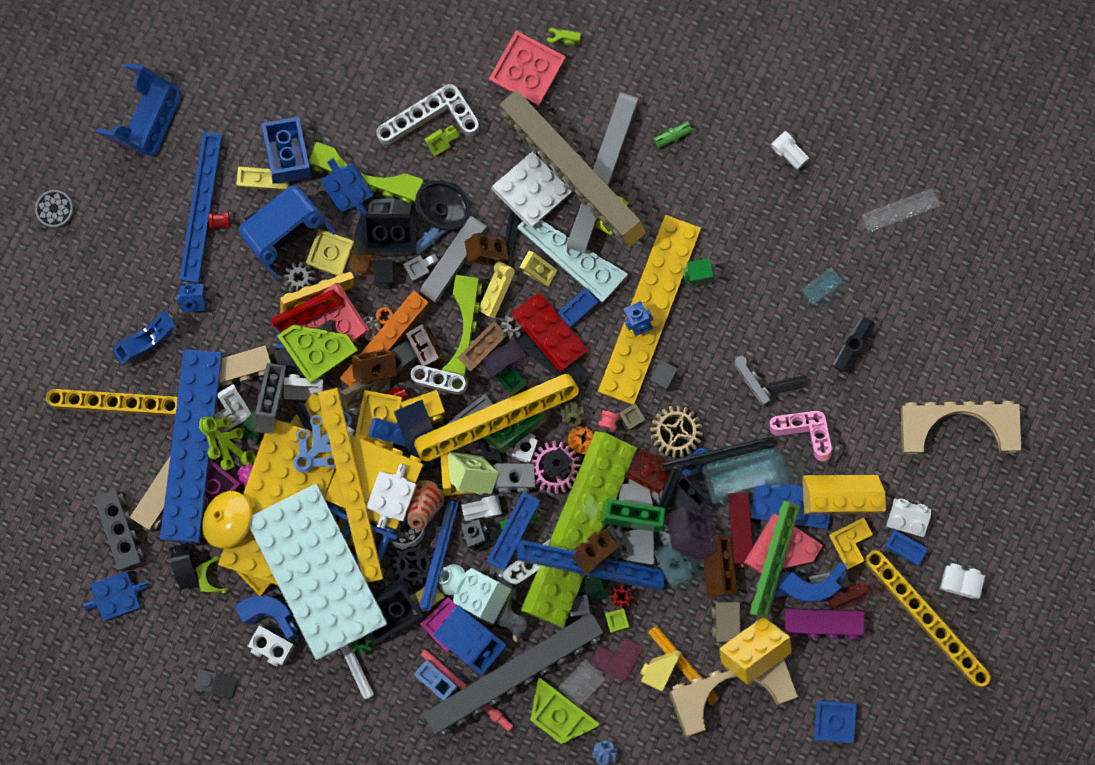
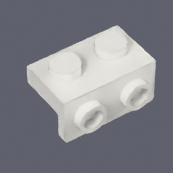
[284,374,323,400]
[886,499,931,537]

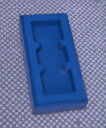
[557,288,599,327]
[884,530,928,566]

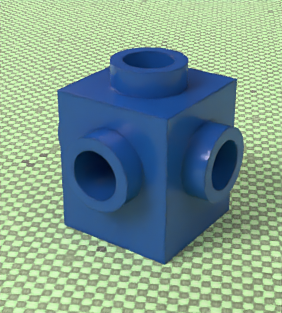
[177,284,206,312]
[624,301,653,336]

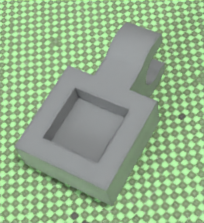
[404,254,439,282]

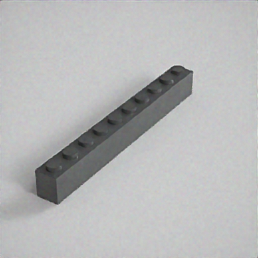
[423,613,603,736]

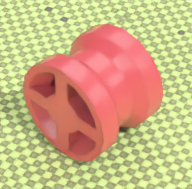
[598,410,620,431]

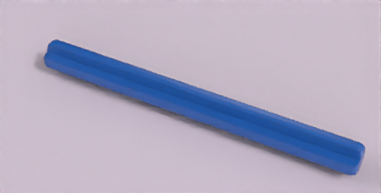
[420,500,459,611]

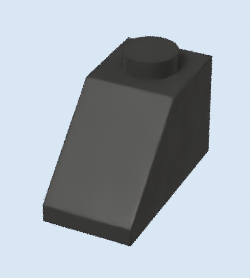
[367,198,411,214]
[390,341,417,384]

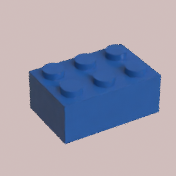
[261,117,310,184]

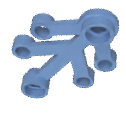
[294,412,352,473]

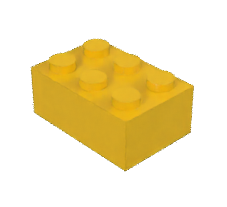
[719,618,792,685]

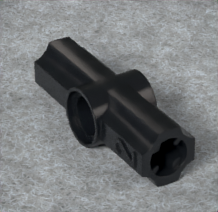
[832,316,876,374]

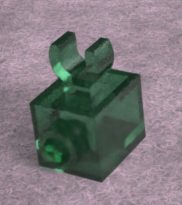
[577,575,613,601]

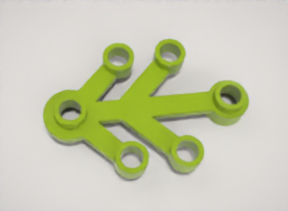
[199,416,256,471]

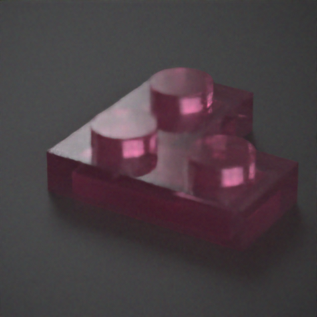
[590,638,643,682]

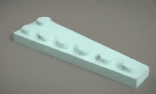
[517,220,628,303]

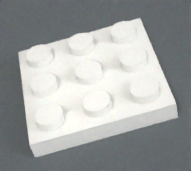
[491,152,572,229]

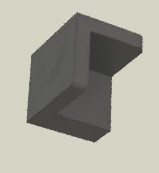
[650,360,678,391]
[570,594,590,618]

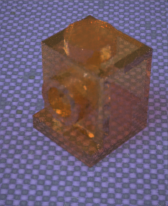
[347,249,374,275]

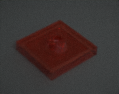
[625,449,671,494]

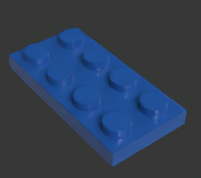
[750,480,830,530]

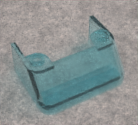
[701,448,789,504]

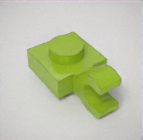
[547,28,581,47]
[424,125,459,157]

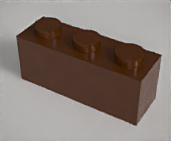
[701,536,738,597]

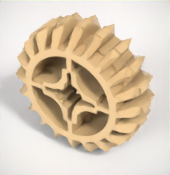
[650,406,703,458]

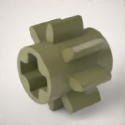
[561,403,585,427]

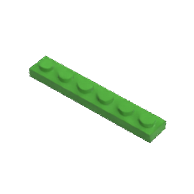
[750,500,800,619]

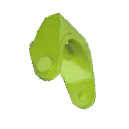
[195,556,229,594]

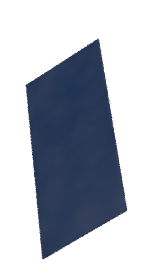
[394,399,441,475]

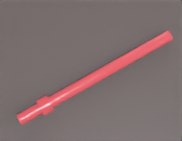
[420,649,513,732]

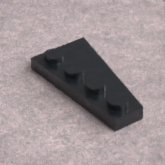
[516,333,588,389]

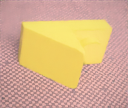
[520,251,557,286]

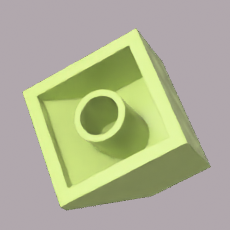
[448,452,499,495]

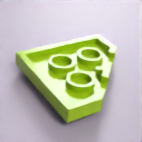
[277,325,358,384]

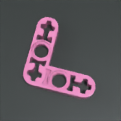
[770,411,832,461]

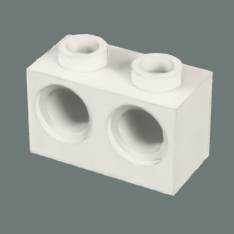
[248,626,295,667]

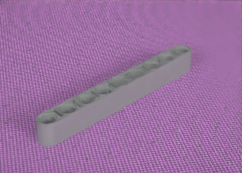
[567,92,639,253]

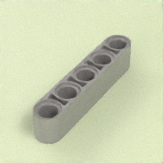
[419,216,488,303]

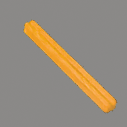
[648,626,719,705]

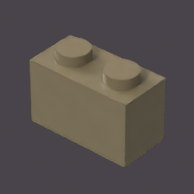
[712,602,740,643]

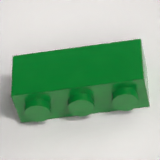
[601,499,665,532]

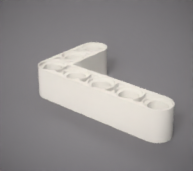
[377,84,479,145]

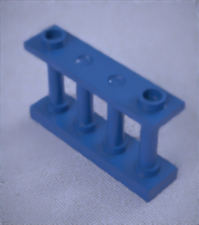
[327,503,399,574]

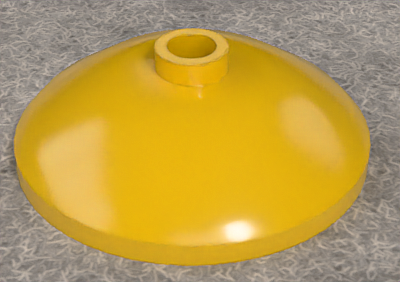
[202,491,252,549]

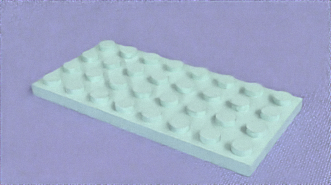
[250,484,387,660]

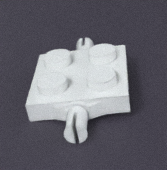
[366,463,417,529]

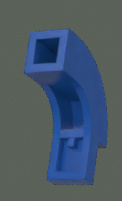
[112,311,176,365]
[778,562,847,602]
[234,596,300,641]

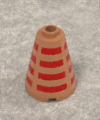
[407,480,445,530]

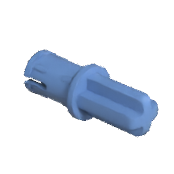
[416,228,447,254]

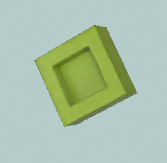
[605,608,629,633]

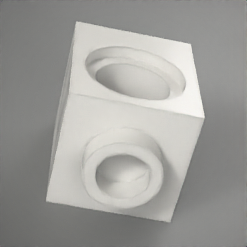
[512,434,538,464]

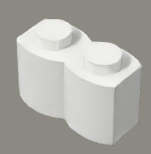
[940,563,985,600]

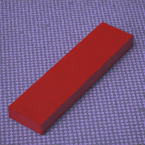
[271,289,344,333]

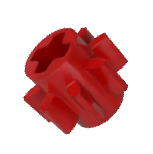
[609,585,633,609]

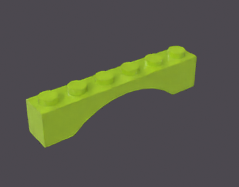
[309,142,424,204]
[440,275,482,389]

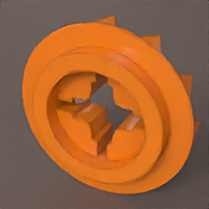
[568,425,594,454]

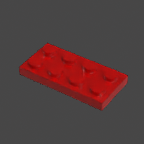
[511,292,588,372]

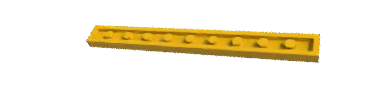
[318,388,384,583]

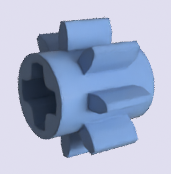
[592,741,617,765]

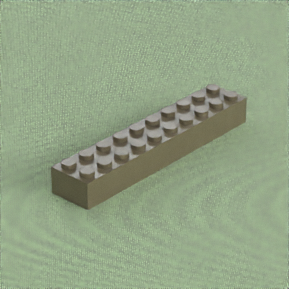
[499,90,646,248]

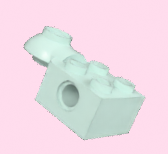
[438,564,511,624]

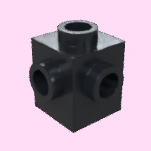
[543,447,573,479]
[461,519,492,552]

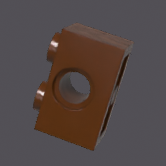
[352,349,396,384]

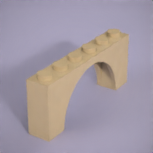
[901,401,1021,454]
[669,659,797,737]

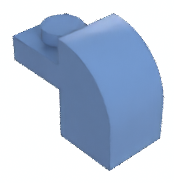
[414,660,456,701]

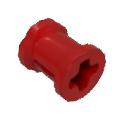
[209,212,230,230]

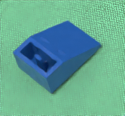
[433,605,506,675]

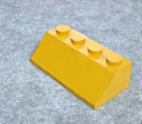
[802,475,886,515]

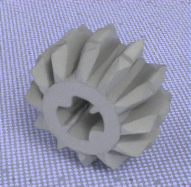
[283,262,316,293]

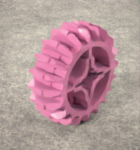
[530,441,581,494]

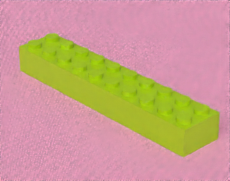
[521,431,637,628]

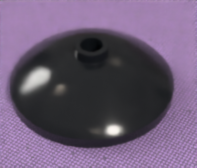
[415,180,471,231]

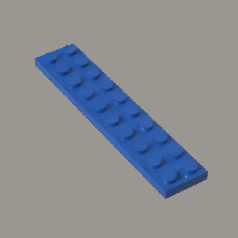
[160,350,223,543]

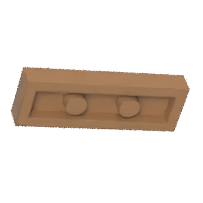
[457,321,507,371]

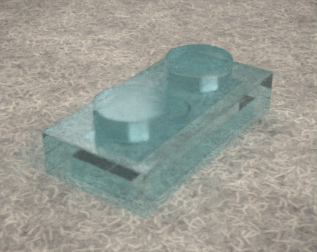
[801,267,843,306]

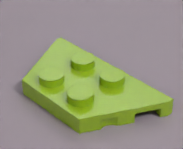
[530,678,599,744]

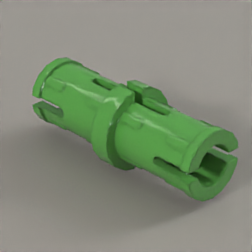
[653,122,693,149]

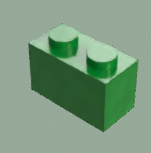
[683,258,713,288]

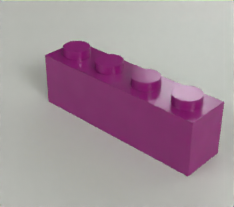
[784,609,864,640]

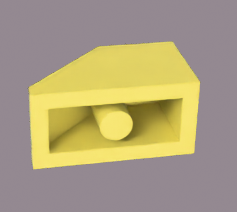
[640,651,681,691]

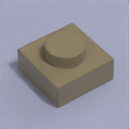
[619,403,645,430]

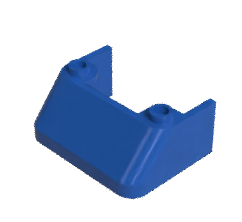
[95,63,181,156]
[239,185,336,281]

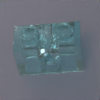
[654,540,694,587]

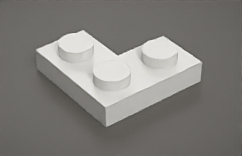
[215,384,252,433]

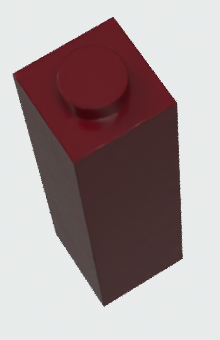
[727,492,753,568]

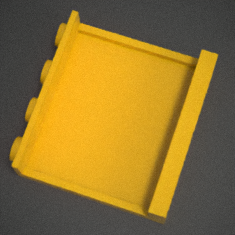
[324,433,424,529]

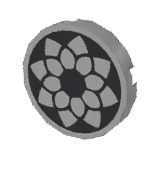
[35,190,74,228]
[390,515,425,549]

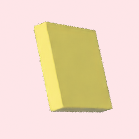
[306,229,354,276]

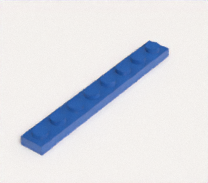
[179,132,223,284]
[517,540,664,591]

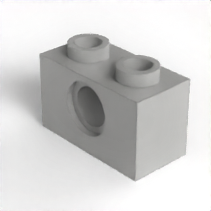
[492,463,535,493]

